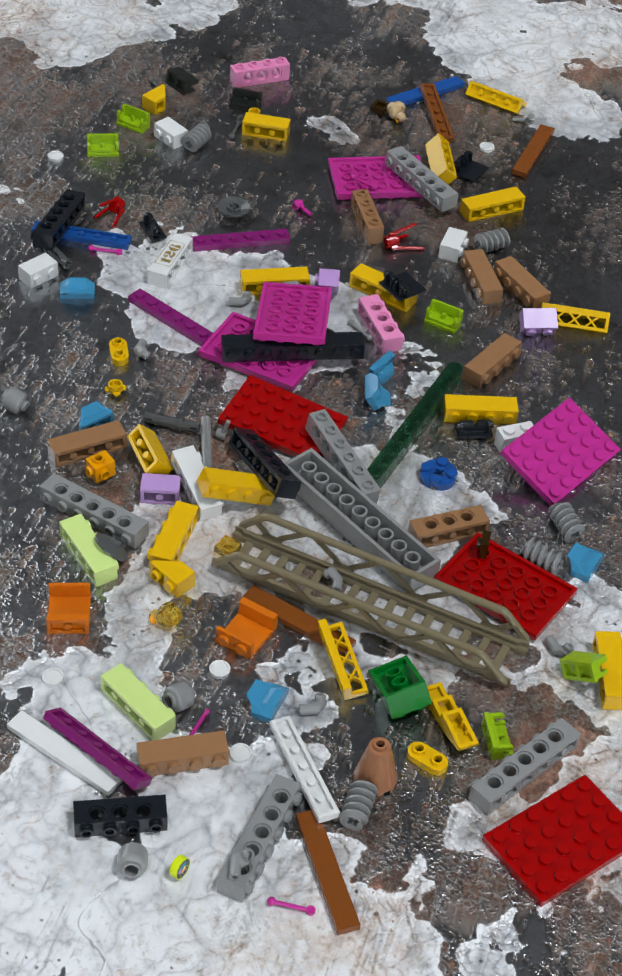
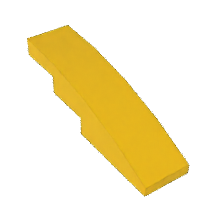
[427,682,479,751]

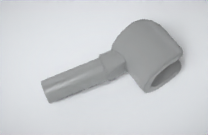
[513,113,535,125]
[215,420,230,441]

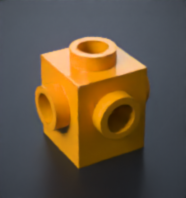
[84,450,116,483]

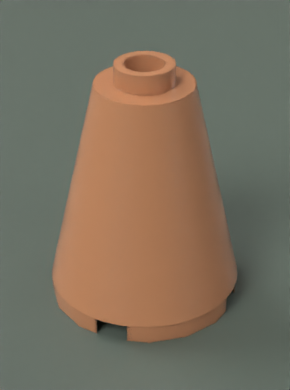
[353,737,398,797]

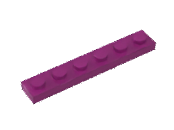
[191,229,291,252]
[128,288,213,346]
[43,707,152,790]

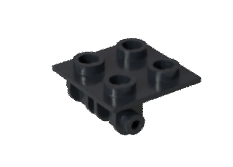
[454,151,489,182]
[379,271,426,301]

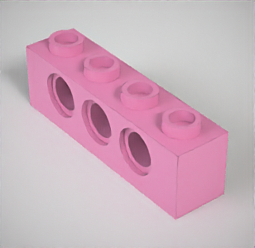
[230,57,290,88]
[358,294,405,354]

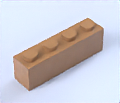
[461,249,503,305]
[494,256,551,308]
[462,333,522,389]
[47,420,127,468]
[136,730,229,777]

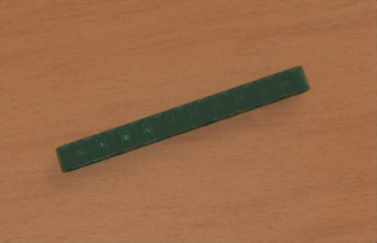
[367,362,463,489]

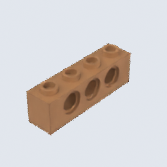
[351,189,384,244]
[408,505,490,548]

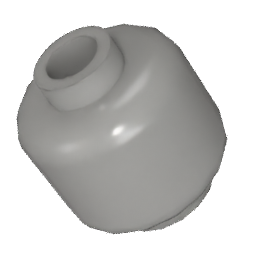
[0,387,29,414]
[162,681,195,713]
[117,842,148,878]

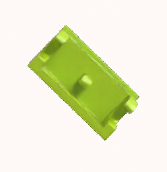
[116,103,150,134]
[87,133,119,157]
[424,299,464,334]
[559,651,608,683]
[481,712,514,760]

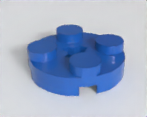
[420,457,458,491]

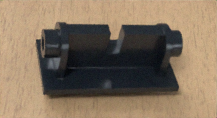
[139,212,167,242]
[454,419,494,438]

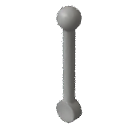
[348,320,373,341]

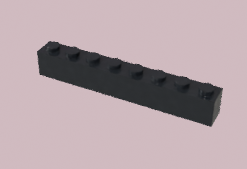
[221,332,365,362]

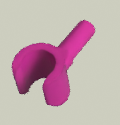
[292,199,312,216]

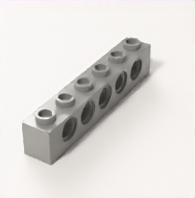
[385,146,458,212]
[305,409,381,504]
[39,473,149,549]
[468,718,581,816]
[217,774,303,903]

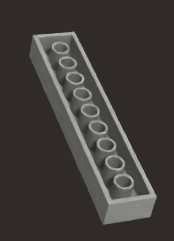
[284,448,441,592]

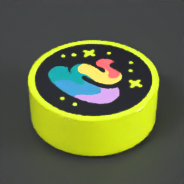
[169,854,190,880]

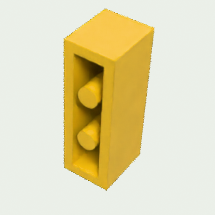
[242,112,291,142]
[127,424,174,475]

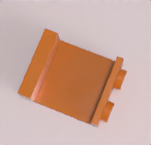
[46,582,91,634]
[216,597,278,660]

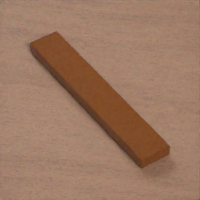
[420,83,455,143]
[511,124,555,178]
[242,585,356,657]
[295,810,361,935]

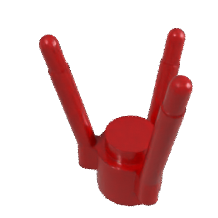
[94,196,125,228]
[383,223,425,251]

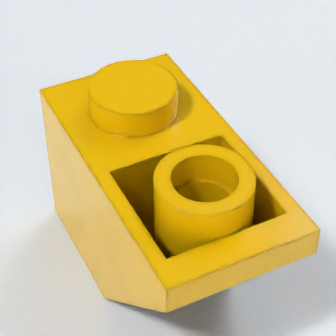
[142,84,166,115]
[150,560,195,598]

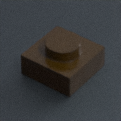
[370,99,389,115]
[476,530,491,559]

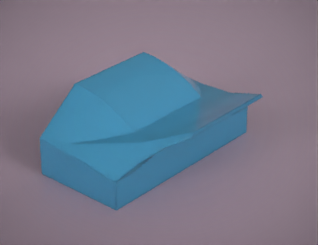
[60,277,95,299]
[368,351,396,384]
[365,373,391,411]
[79,401,114,431]
[567,542,605,583]
[246,679,289,723]

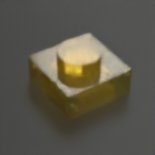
[214,535,242,556]

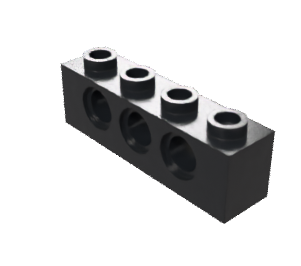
[73,794,168,838]

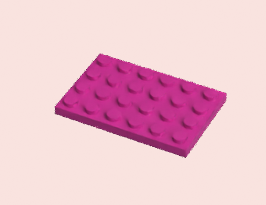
[328,155,423,200]
[253,282,332,345]
[198,312,318,392]
[499,397,621,506]

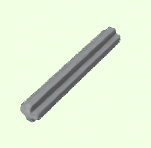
[201,416,212,468]

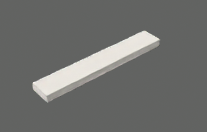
[7,710,123,796]
[269,715,340,823]

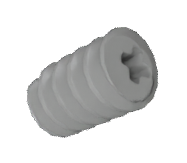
[181,122,212,152]
[473,228,510,253]
[548,502,585,544]
[519,537,564,575]
[339,780,378,831]

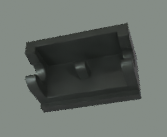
[165,67,198,95]
[229,87,262,112]

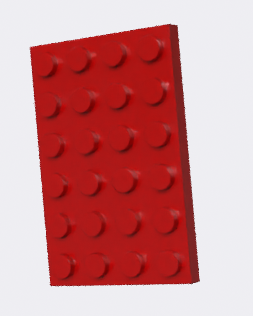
[217,375,348,458]
[434,532,578,641]
[482,774,622,907]

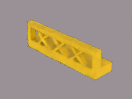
[465,81,527,115]
[541,302,610,334]
[318,618,369,701]

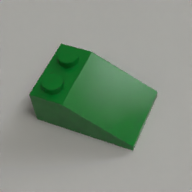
[368,655,432,719]

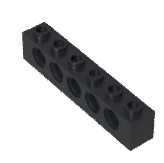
[31,189,85,251]
[228,427,301,499]

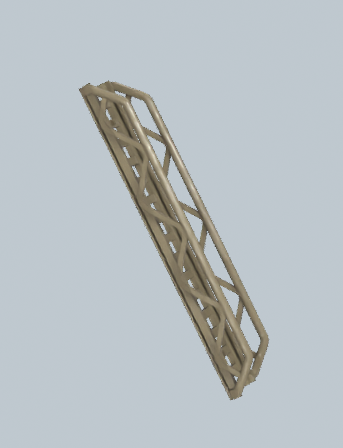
[211,513,530,687]

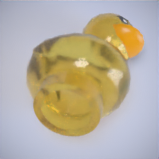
[149,602,182,627]

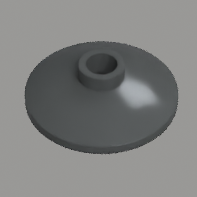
[218,197,250,217]
[95,533,129,561]

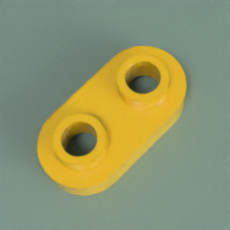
[109,337,129,366]
[407,742,448,776]

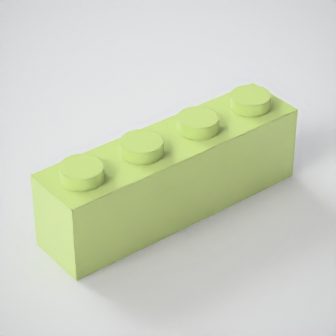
[59,514,119,587]
[101,663,176,740]

